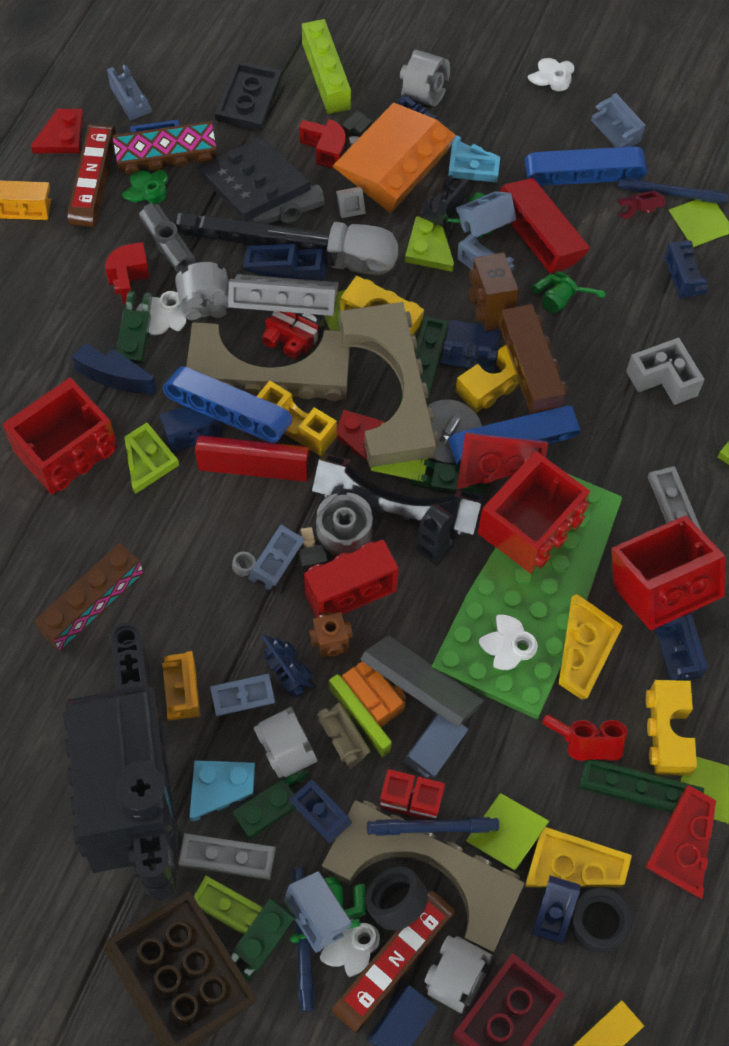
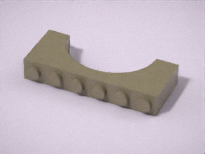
[339,302,439,467]
[187,323,351,401]
[322,800,524,955]

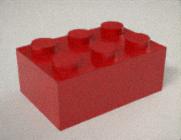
[304,540,399,618]

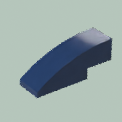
[243,244,328,281]
[72,343,157,394]

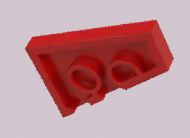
[457,433,548,489]
[645,785,716,899]

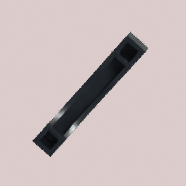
[312,453,484,535]

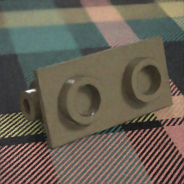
[317,702,371,769]

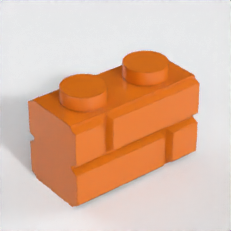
[341,662,406,727]

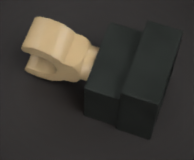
[342,110,372,142]
[299,527,328,579]

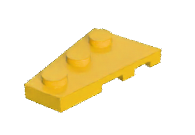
[559,594,623,700]
[525,827,632,887]

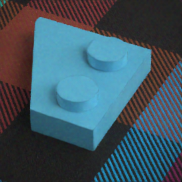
[448,135,500,182]
[190,761,255,821]

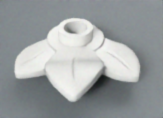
[528,58,574,91]
[136,291,187,335]
[479,615,538,670]
[320,919,380,977]

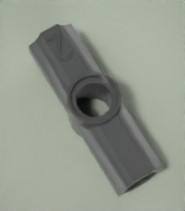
[250,184,325,224]
[139,203,195,273]

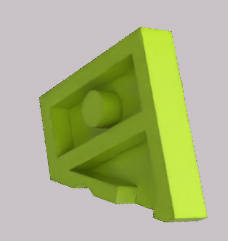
[405,216,454,272]
[125,423,179,494]

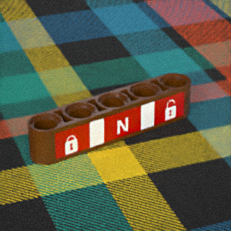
[68,124,116,227]
[331,890,456,1033]

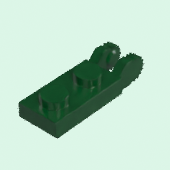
[116,291,152,364]
[410,459,488,499]
[232,768,309,839]
[231,898,297,983]

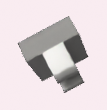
[336,187,366,218]

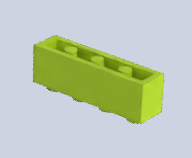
[302,19,351,114]

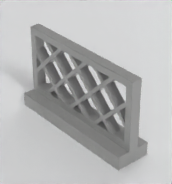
[228,274,339,316]

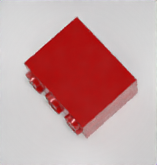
[2,377,118,495]
[478,451,590,574]
[611,515,725,631]

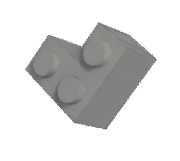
[626,338,705,405]

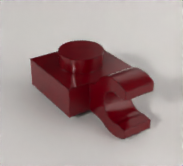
[618,190,665,219]

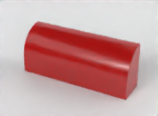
[500,178,590,274]
[195,435,310,482]

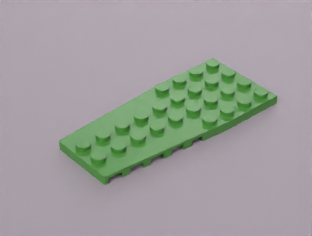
[431,474,622,720]

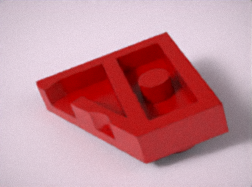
[31,109,83,154]
[337,410,386,473]

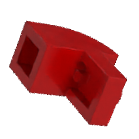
[299,119,345,170]
[105,242,150,304]

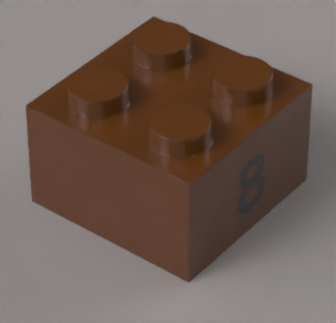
[468,252,518,332]

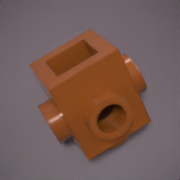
[309,612,353,658]

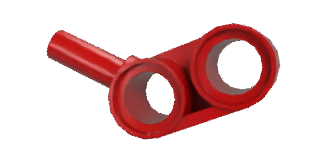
[543,714,627,761]

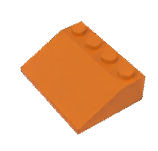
[333,102,456,214]

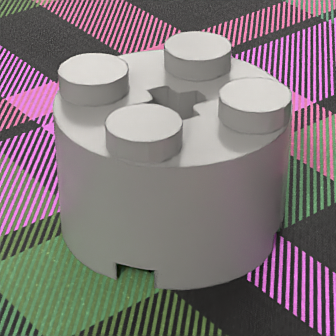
[400,50,450,106]
[175,262,229,320]
[316,493,373,556]
[254,707,318,778]
[424,935,492,1014]

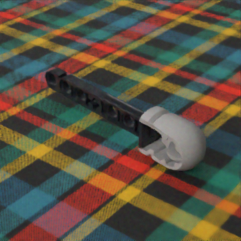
[174,213,398,275]

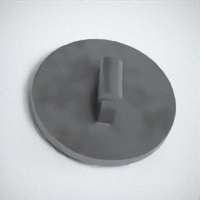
[428,400,482,465]

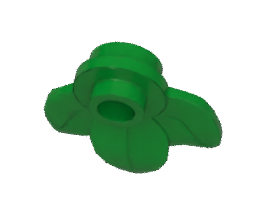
[122,170,168,204]

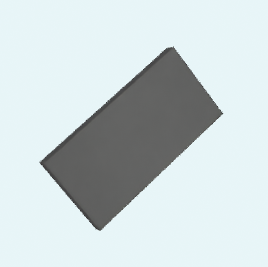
[361,635,484,727]

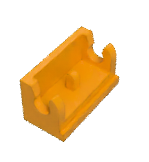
[0,181,51,220]
[162,651,201,721]

